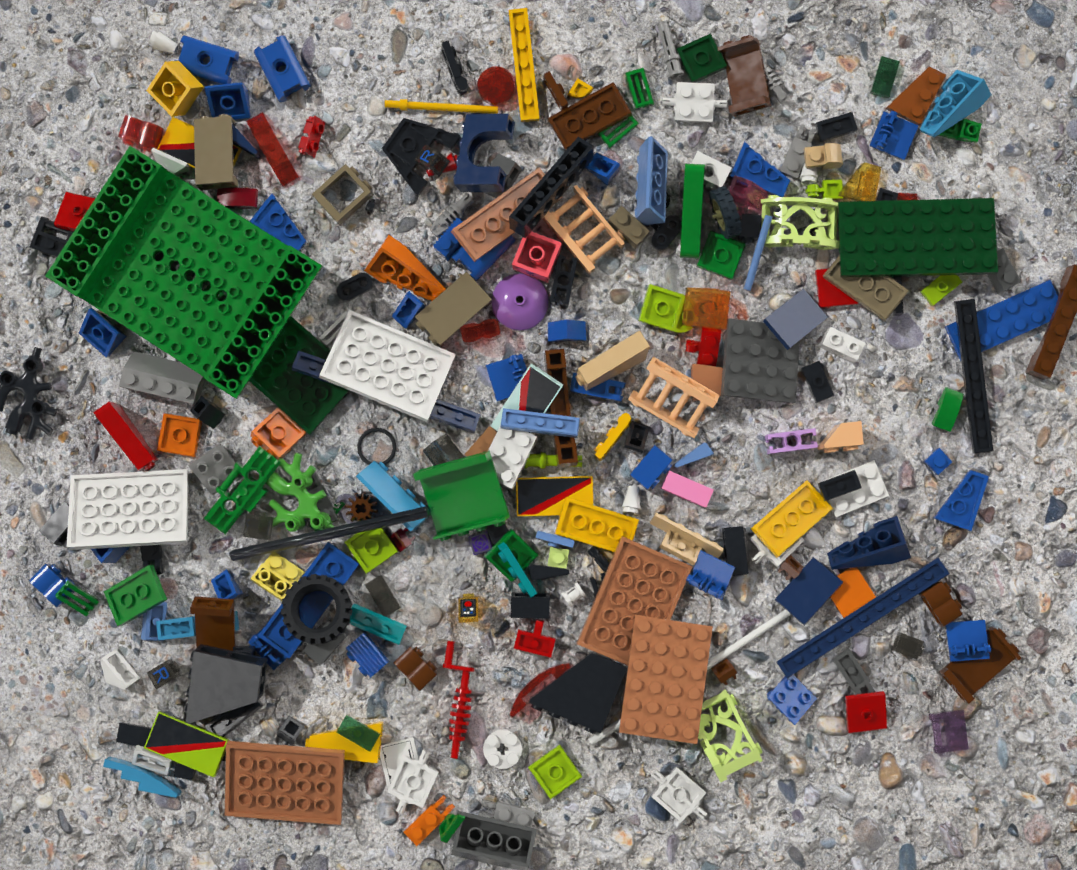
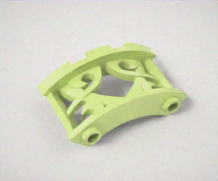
[761,195,839,251]
[698,689,763,783]

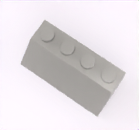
[119,351,205,405]

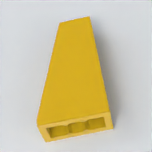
[305,721,384,763]

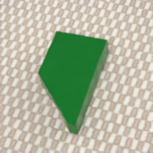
[439,814,465,843]

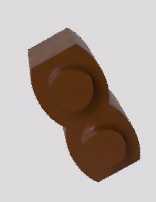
[919,581,963,627]
[393,645,438,691]

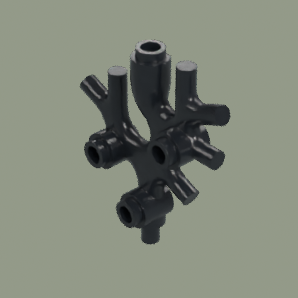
[0,347,57,440]

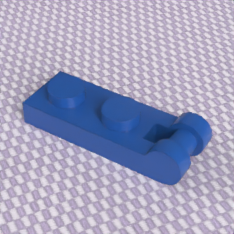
[570,372,626,402]

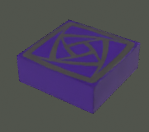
[468,531,492,555]

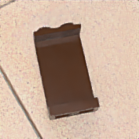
[717,35,771,116]
[190,596,236,651]
[939,627,1021,704]

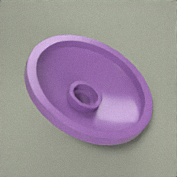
[492,273,548,330]

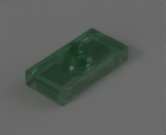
[870,56,900,99]
[336,715,381,752]

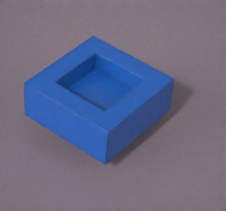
[924,448,952,475]

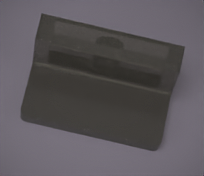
[423,434,464,466]

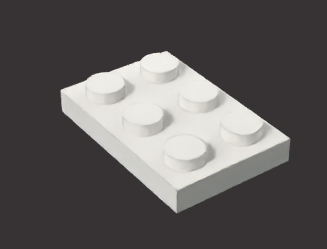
[488,427,538,489]
[821,460,889,517]

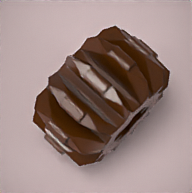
[345,492,378,522]

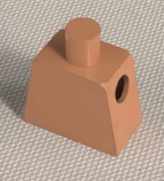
[691,364,723,402]

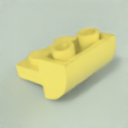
[251,552,305,601]

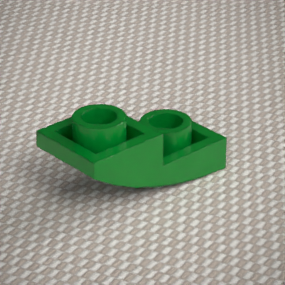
[937,119,982,143]
[931,387,964,432]

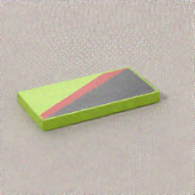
[144,711,230,777]

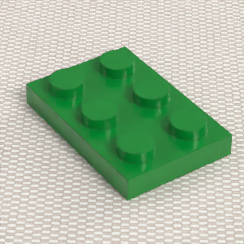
[104,565,167,626]

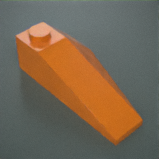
[364,235,446,301]

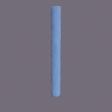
[744,215,772,291]

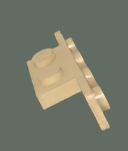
[650,513,724,565]

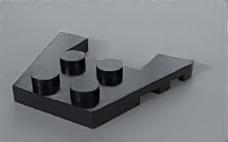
[382,118,461,197]

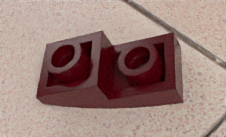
[217,188,258,210]

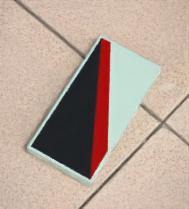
[491,363,563,433]

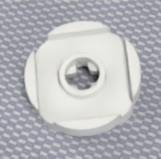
[483,729,522,769]

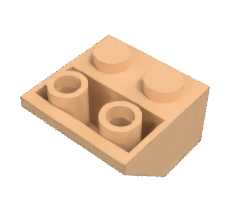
[818,421,864,453]

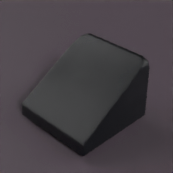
[277,716,305,745]
[174,762,196,780]

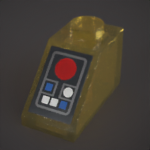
[458,593,480,623]

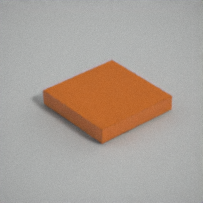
[157,413,202,457]
[830,567,876,618]

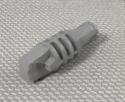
[763,62,787,103]
[430,193,475,238]

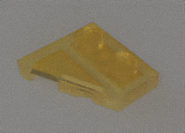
[838,162,882,201]

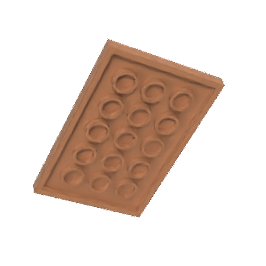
[576,536,693,665]
[619,615,713,744]
[225,741,345,825]

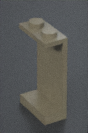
[194,114,238,191]
[415,271,492,347]

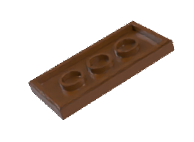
[547,82,632,151]

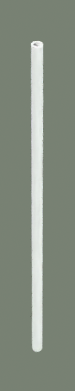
[588,610,791,746]

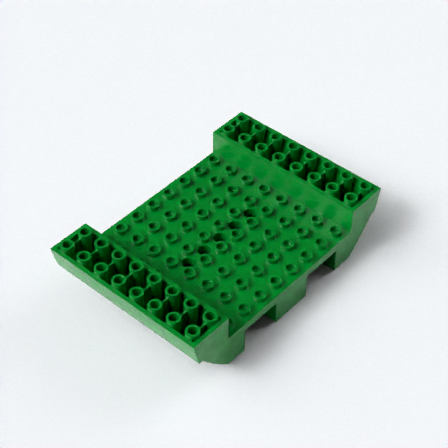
[45,146,323,399]

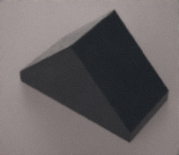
[623,421,650,455]

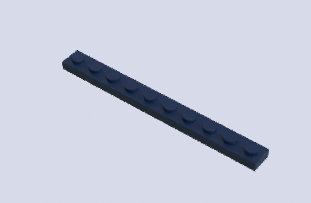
[292,351,481,434]
[776,558,950,679]

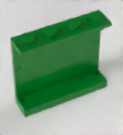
[413,450,510,541]

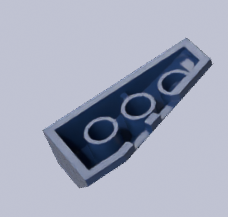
[827,516,911,570]

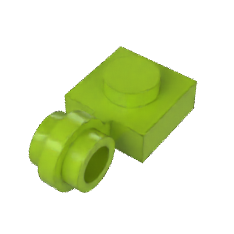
[805,179,843,200]

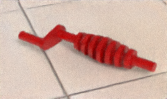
[443,640,475,759]

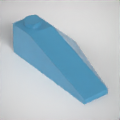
[920,70,992,137]

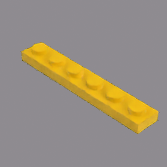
[508,8,540,122]

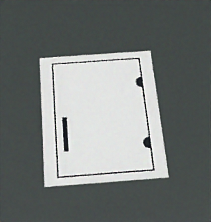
[380,737,419,789]

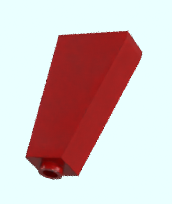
[93,401,158,471]

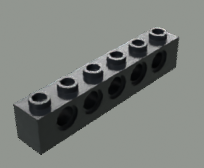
[509,137,594,238]

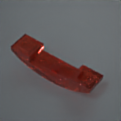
[246,112,299,187]
[510,662,571,718]

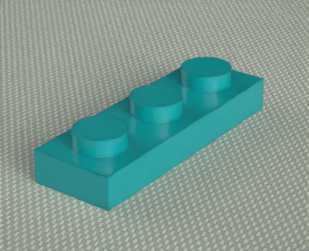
[498,542,537,597]
[349,604,407,645]

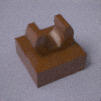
[778,555,803,580]
[711,658,737,685]

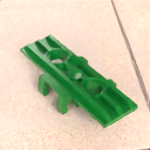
[204,446,281,535]

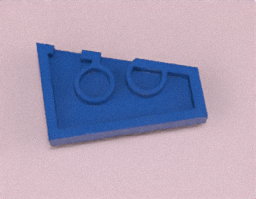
[729,141,790,197]
[249,193,307,251]
[933,470,989,531]

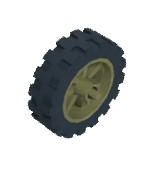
[709,186,742,239]

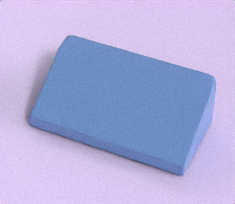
[141,602,167,641]

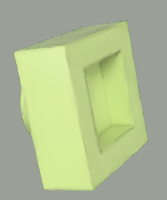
[547,547,569,569]

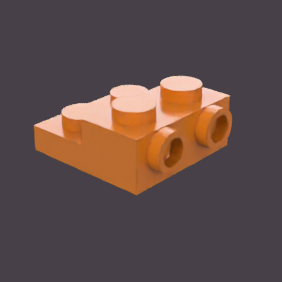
[250,407,306,460]

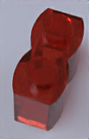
[118,115,164,152]
[460,319,501,345]

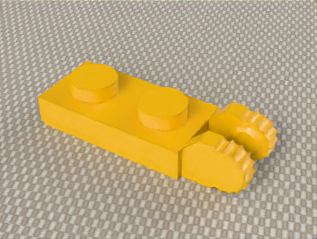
[594,413,632,461]

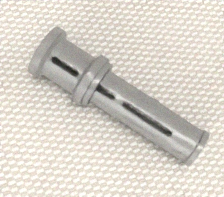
[657,20,684,80]

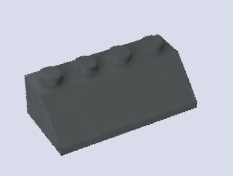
[451,812,537,870]

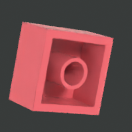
[512,231,562,283]

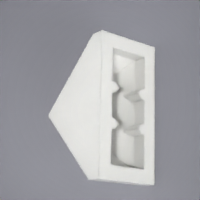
[151,148,191,176]
[100,649,140,690]

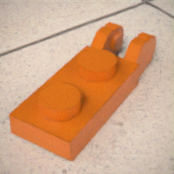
[404,795,455,846]

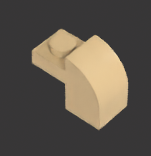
[803,143,843,170]

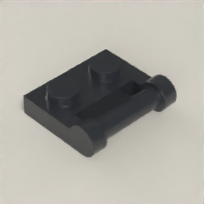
[29,216,74,257]

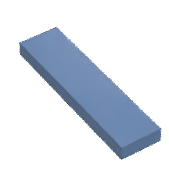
[500,408,580,438]

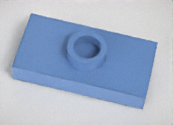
[536,531,575,548]

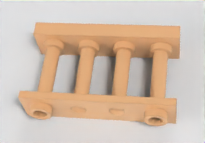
[542,185,625,275]
[628,356,720,438]

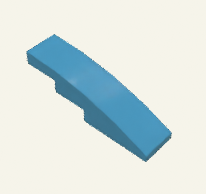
[156,611,239,640]
[103,756,181,798]

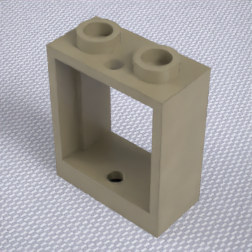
[312,164,373,226]

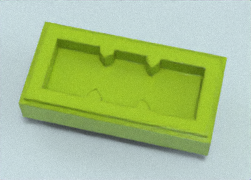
[920,275,963,306]

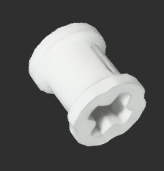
[561,582,586,607]

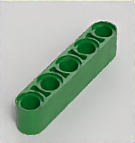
[680,163,705,259]

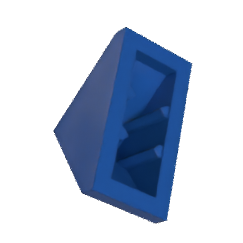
[586,153,620,186]
[392,291,425,329]
[548,319,586,342]
[211,569,244,600]

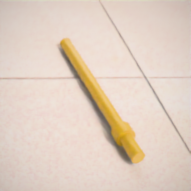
[385,99,498,114]

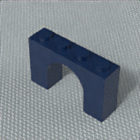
[453,114,515,192]

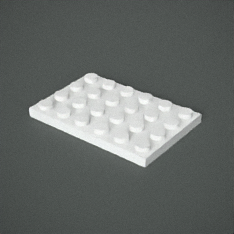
[319,310,456,422]
[67,469,189,550]

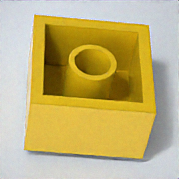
[146,61,204,117]

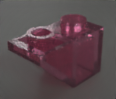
[728,175,768,211]

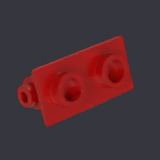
[298,115,325,158]

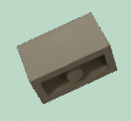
[608,206,650,249]

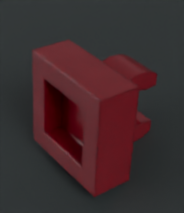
[389,528,415,553]

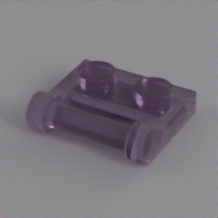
[929,710,969,753]

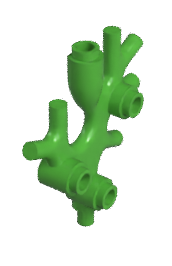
[266,453,334,532]

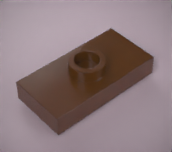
[543,71,568,111]

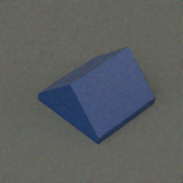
[205,82,251,120]
[79,308,127,358]

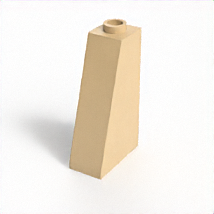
[576,331,650,391]

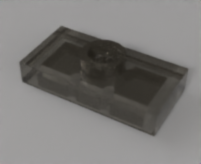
[365,575,401,617]

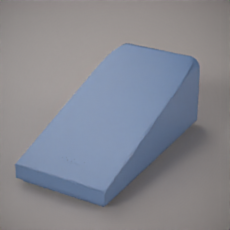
[673,442,714,468]

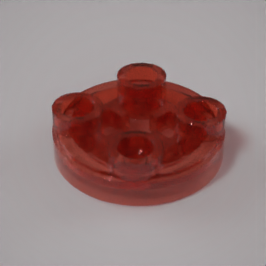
[477,66,515,106]

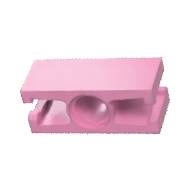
[661,471,714,508]

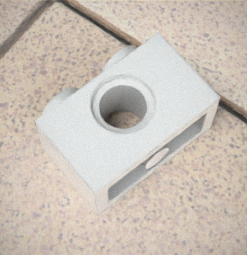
[691,151,732,191]
[819,327,865,363]

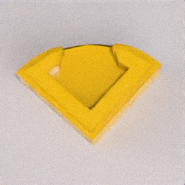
[568,78,594,98]

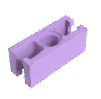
[765,428,818,455]

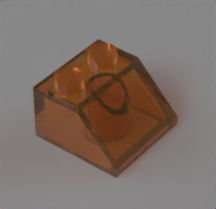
[682,287,730,330]

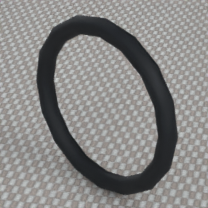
[357,428,397,465]

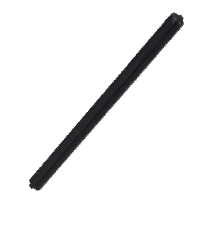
[229,506,429,561]

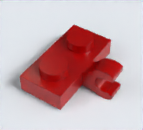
[686,327,721,366]
[514,619,556,658]

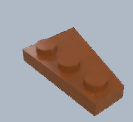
[886,66,946,126]

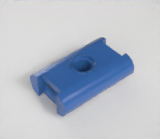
[174,35,239,85]
[254,35,311,102]
[450,235,515,281]

